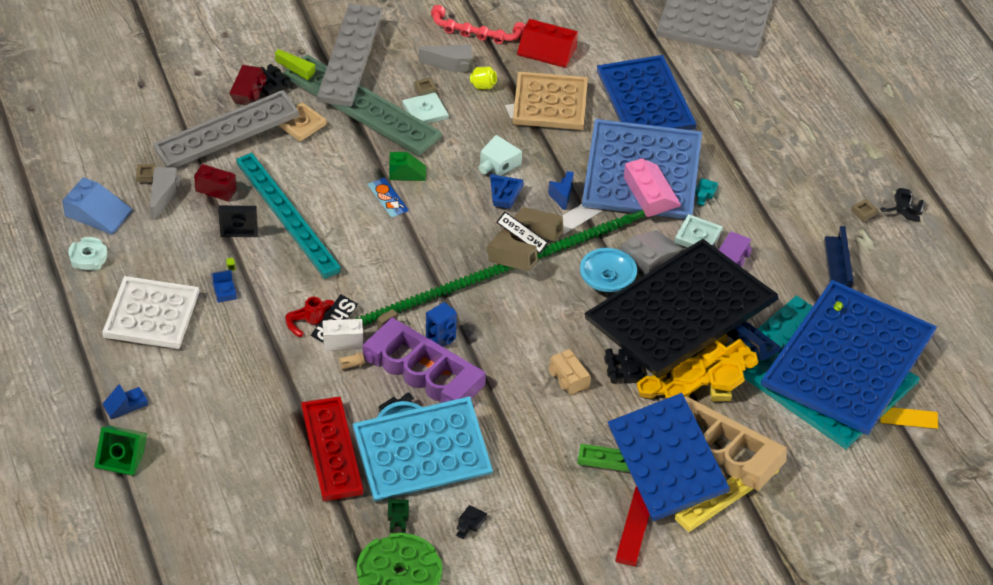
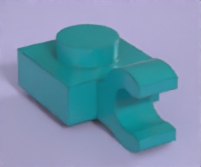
[695,178,718,206]

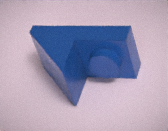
[548,171,574,210]
[210,270,237,303]
[103,384,148,419]

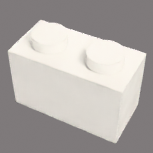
[323,319,363,351]

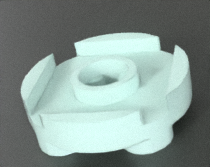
[68,237,108,271]

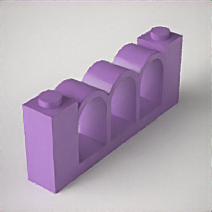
[363,317,486,403]

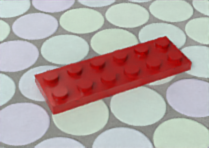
[301,396,363,502]

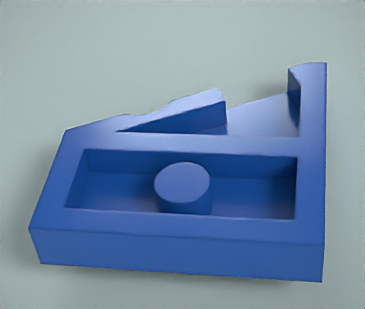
[490,174,524,209]

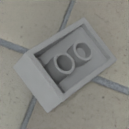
[621,230,685,276]

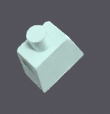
[478,135,522,176]

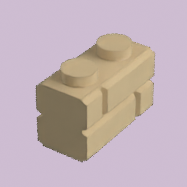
[548,349,591,395]

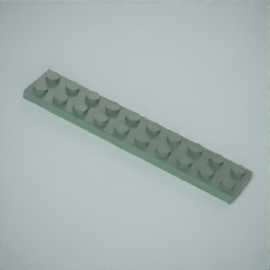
[284,55,442,156]

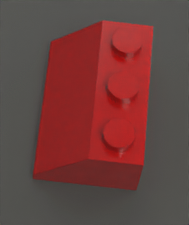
[517,19,578,68]

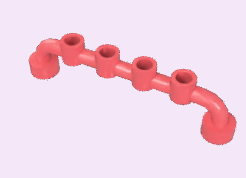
[431,5,526,44]

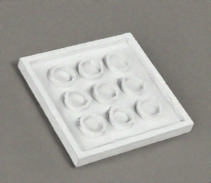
[102,276,199,349]

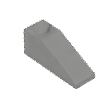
[419,45,473,72]
[150,167,181,220]

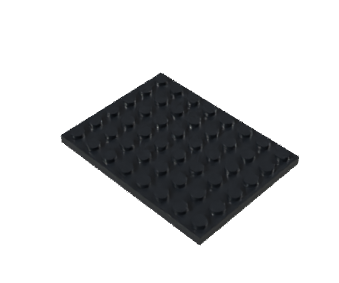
[584,239,779,378]

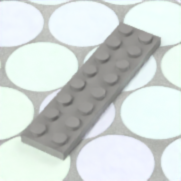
[317,3,383,107]
[153,90,299,168]

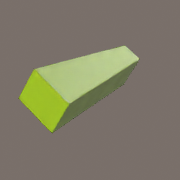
[275,49,316,80]

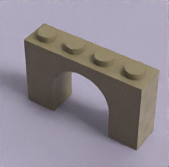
[487,207,564,271]

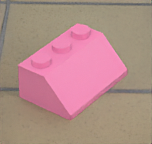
[624,158,681,217]

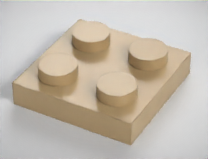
[278,102,327,142]

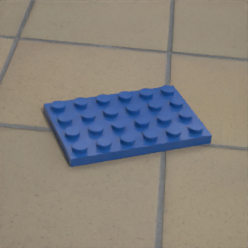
[596,55,696,130]
[607,393,730,522]

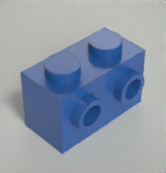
[426,302,457,347]

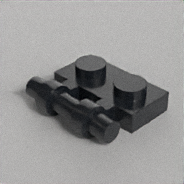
[260,64,293,96]
[604,348,644,384]

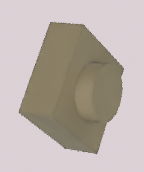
[414,77,437,96]
[136,164,156,182]
[851,199,878,222]
[377,309,397,330]

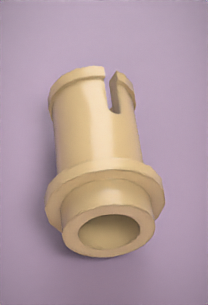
[339,352,365,370]

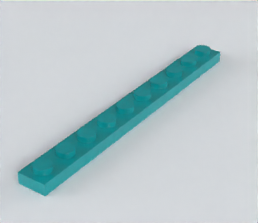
[236,153,341,279]

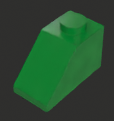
[389,152,426,181]

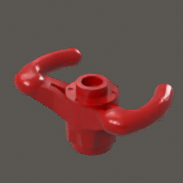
[285,297,334,337]

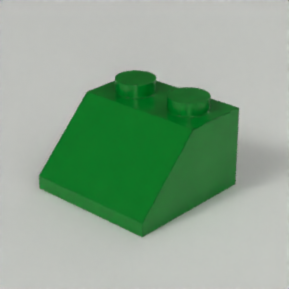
[94,425,148,475]

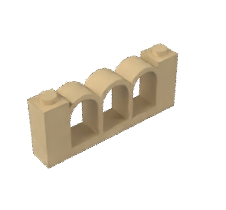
[685,397,787,491]

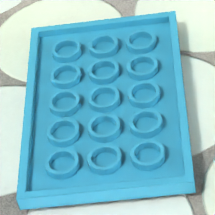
[352,396,493,502]

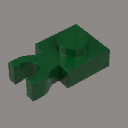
[388,499,409,533]

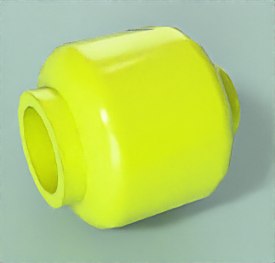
[470,66,497,90]

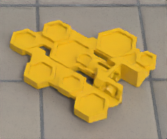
[637,334,758,399]

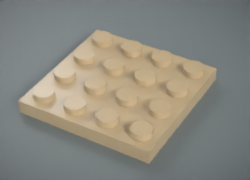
[513,72,588,130]

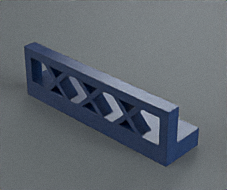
[824,226,853,288]
[726,321,781,361]

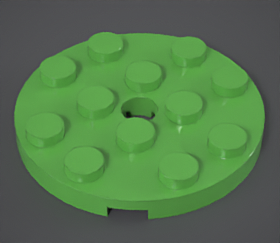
[357,533,442,585]

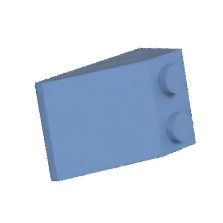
[62,177,132,235]

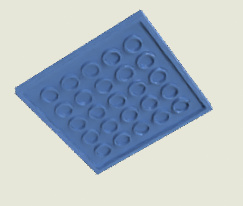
[582,119,702,219]

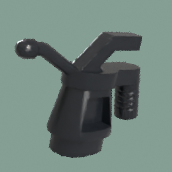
[880,188,926,222]

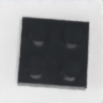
[218,205,258,237]

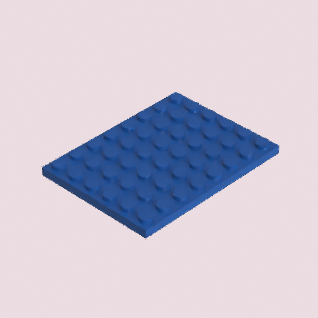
[761,280,937,435]

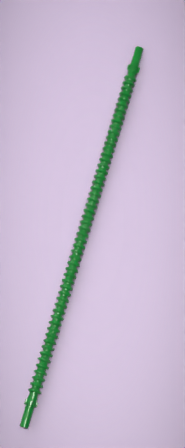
[355,210,646,326]

